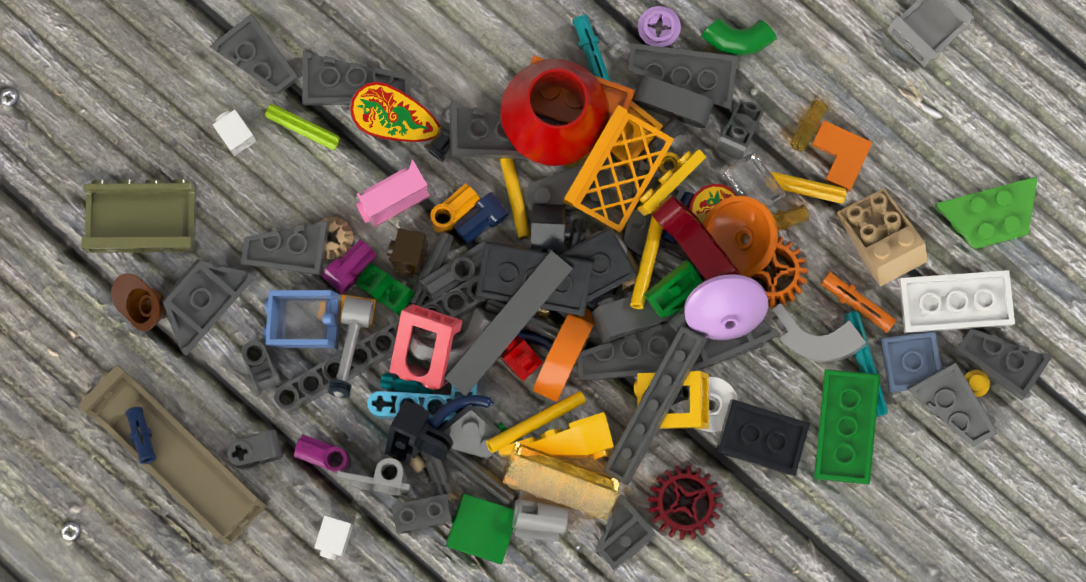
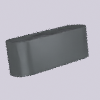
[632,76,714,128]

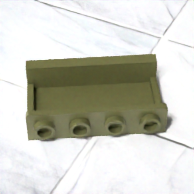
[81,179,196,253]

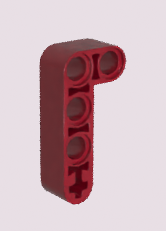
[651,195,742,280]

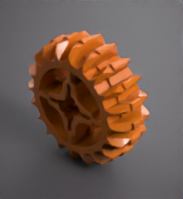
[749,236,808,309]

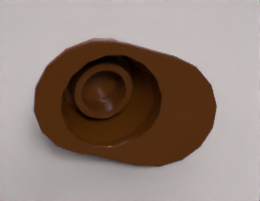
[111,273,167,331]

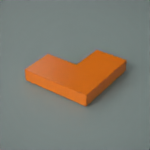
[812,120,873,192]

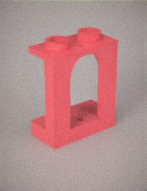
[389,304,463,389]

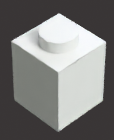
[213,110,257,157]
[314,516,353,560]

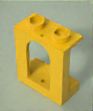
[634,371,709,429]

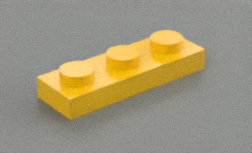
[637,149,706,216]

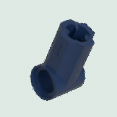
[453,192,510,244]

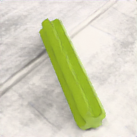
[265,104,340,150]

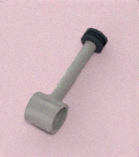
[328,296,374,398]

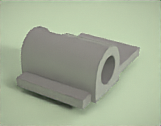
[337,458,412,496]
[512,464,568,542]

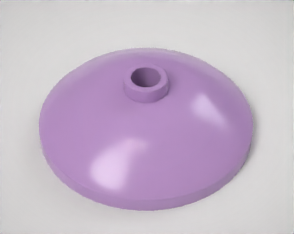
[684,275,768,340]

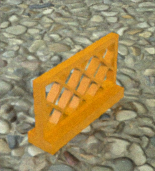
[563,105,674,233]

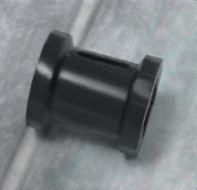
[424,126,450,162]

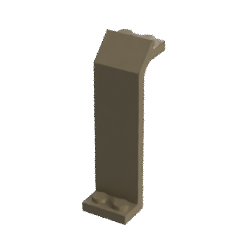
[78,365,267,547]

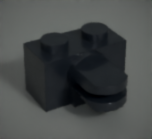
[531,204,571,254]
[384,400,453,465]

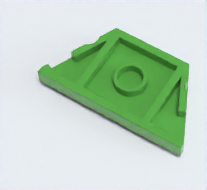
[935,177,1037,250]

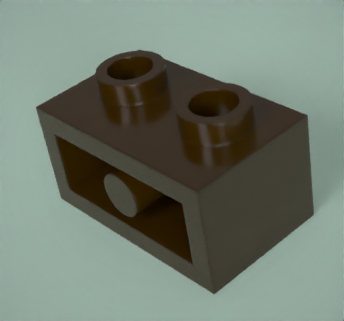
[387,228,428,278]

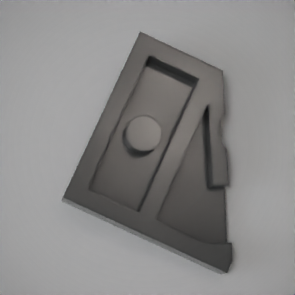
[596,494,657,572]

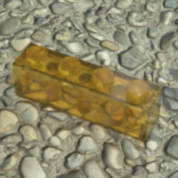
[502,442,619,520]

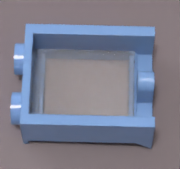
[263,290,341,349]

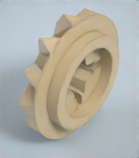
[315,217,354,260]

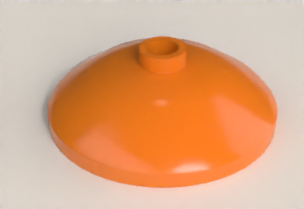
[703,196,778,277]

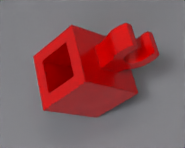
[499,335,543,381]

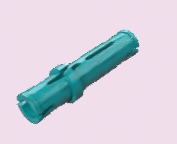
[572,15,610,81]

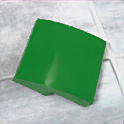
[445,493,514,565]

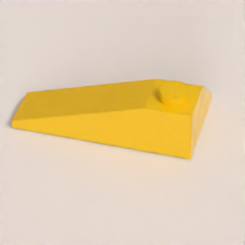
[498,412,614,460]

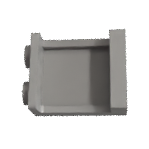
[887,0,974,68]

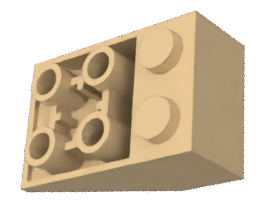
[837,188,928,286]

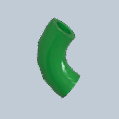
[701,18,777,56]

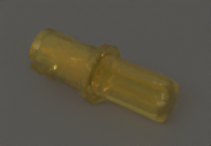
[790,100,828,152]
[773,204,809,231]

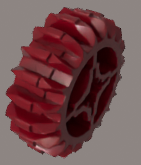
[648,465,723,540]

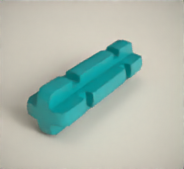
[380,373,434,394]

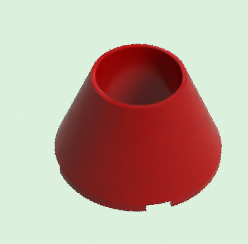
[501,59,609,166]

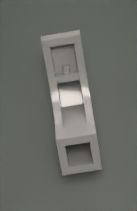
[772,303,867,362]
[409,308,497,372]

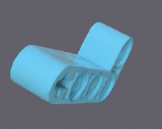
[367,383,478,423]

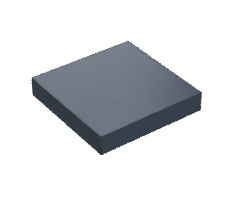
[880,331,941,393]

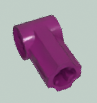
[322,239,377,295]
[294,434,351,473]

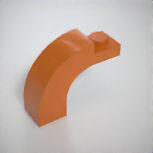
[532,309,595,402]

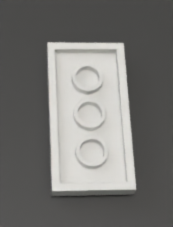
[899,270,1015,334]

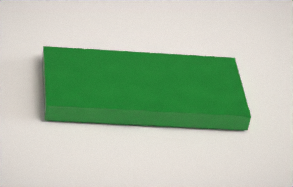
[814,369,880,485]

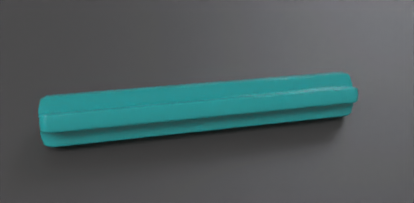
[844,311,888,417]

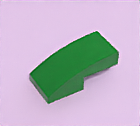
[354,263,415,316]

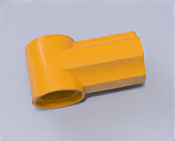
[431,183,480,233]

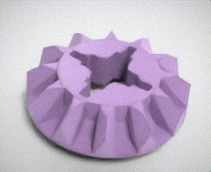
[638,6,681,48]

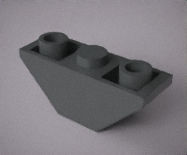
[717,100,764,160]

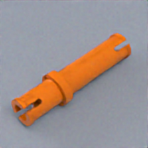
[820,271,897,333]

